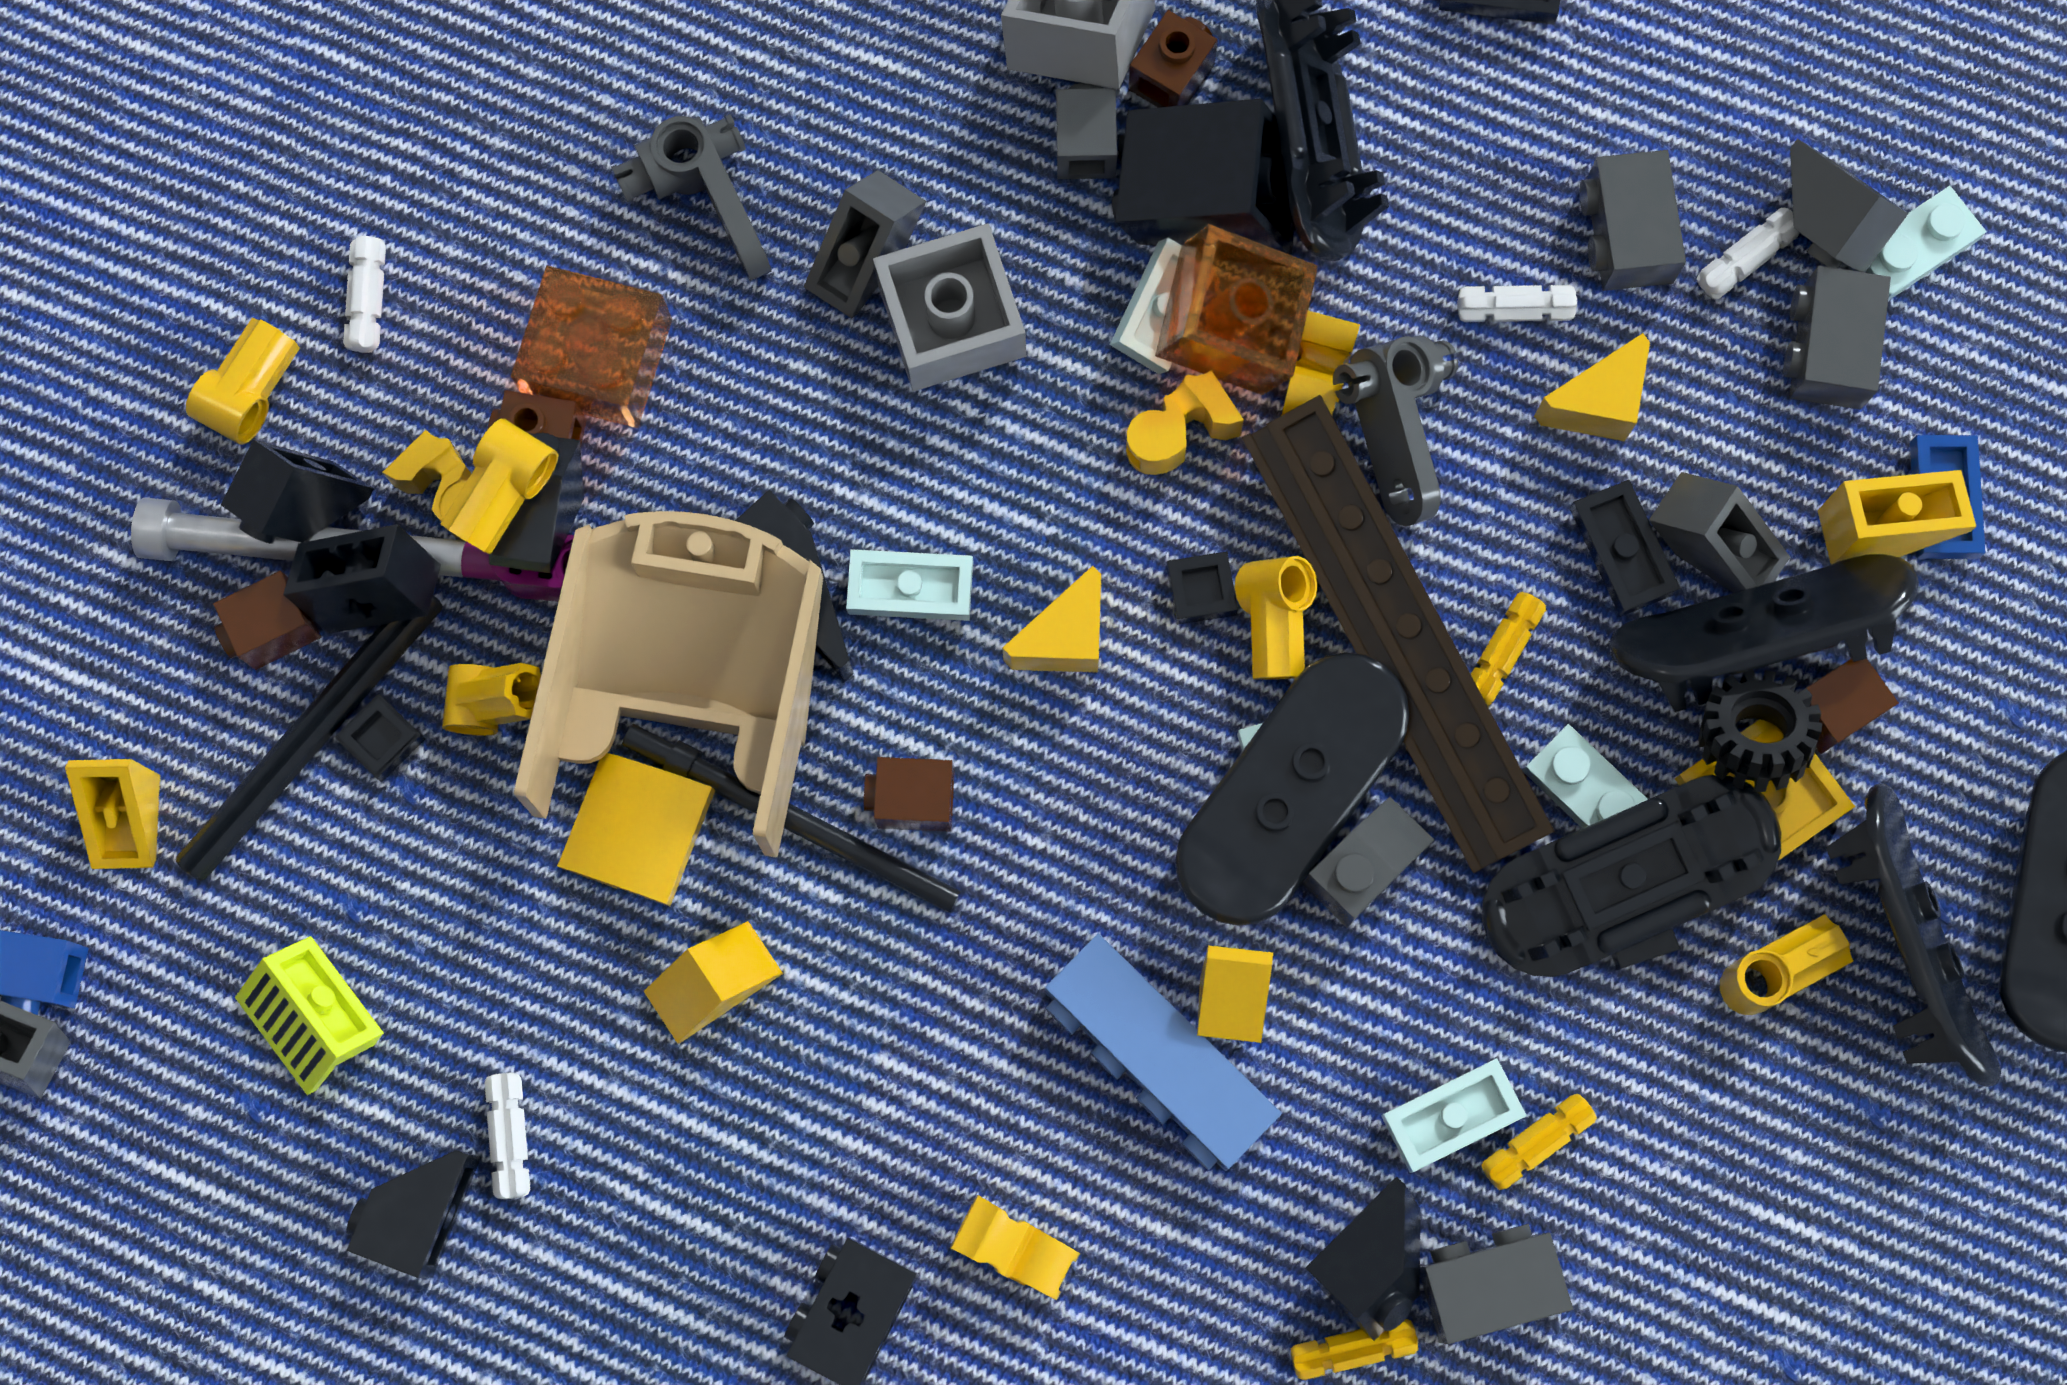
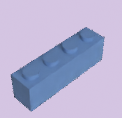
[1045,933,1282,1171]

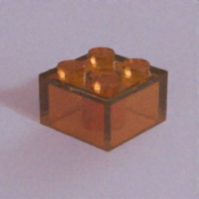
[1155,224,1318,395]
[511,265,672,428]

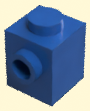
[0,930,89,1015]

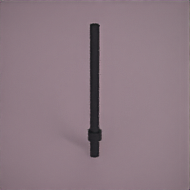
[622,724,962,913]

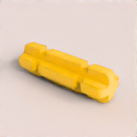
[1471,592,1546,706]
[1481,1094,1597,1190]
[1291,1319,1418,1380]

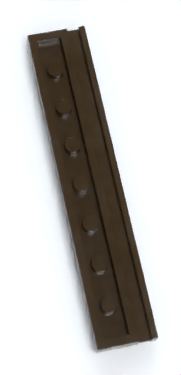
[1242,395,1555,873]

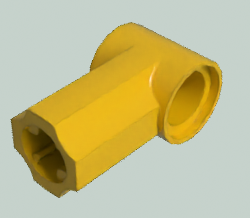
[186,317,300,445]
[440,419,558,554]
[1234,556,1317,680]
[442,663,541,736]
[1720,914,1853,1016]

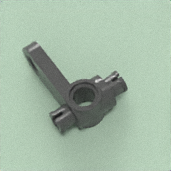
[611,114,772,281]
[1333,335,1458,526]

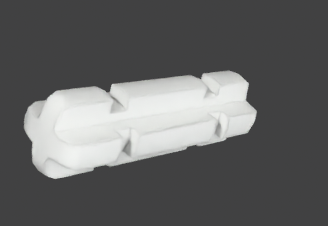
[1697,207,1800,299]
[343,236,386,353]
[1457,285,1577,322]
[485,1073,530,1199]

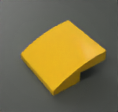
[557,753,715,907]

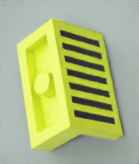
[235,936,384,1095]

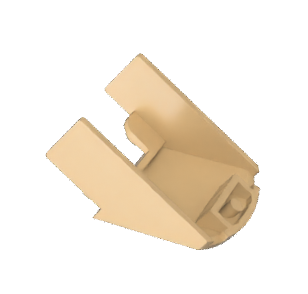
[514,511,823,857]

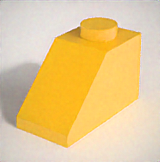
[1817,470,1976,564]

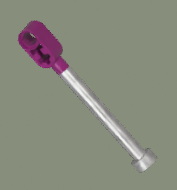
[131,498,574,602]

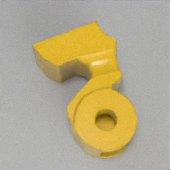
[1281,310,1360,416]
[1126,370,1244,475]
[382,430,471,541]
[950,1195,1080,1300]

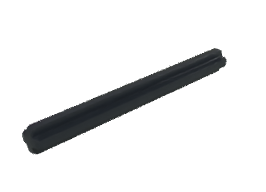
[176,595,443,881]

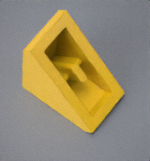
[1534,333,1650,441]
[1002,566,1101,673]
[65,759,160,869]
[644,921,783,1044]
[1197,945,1273,1043]

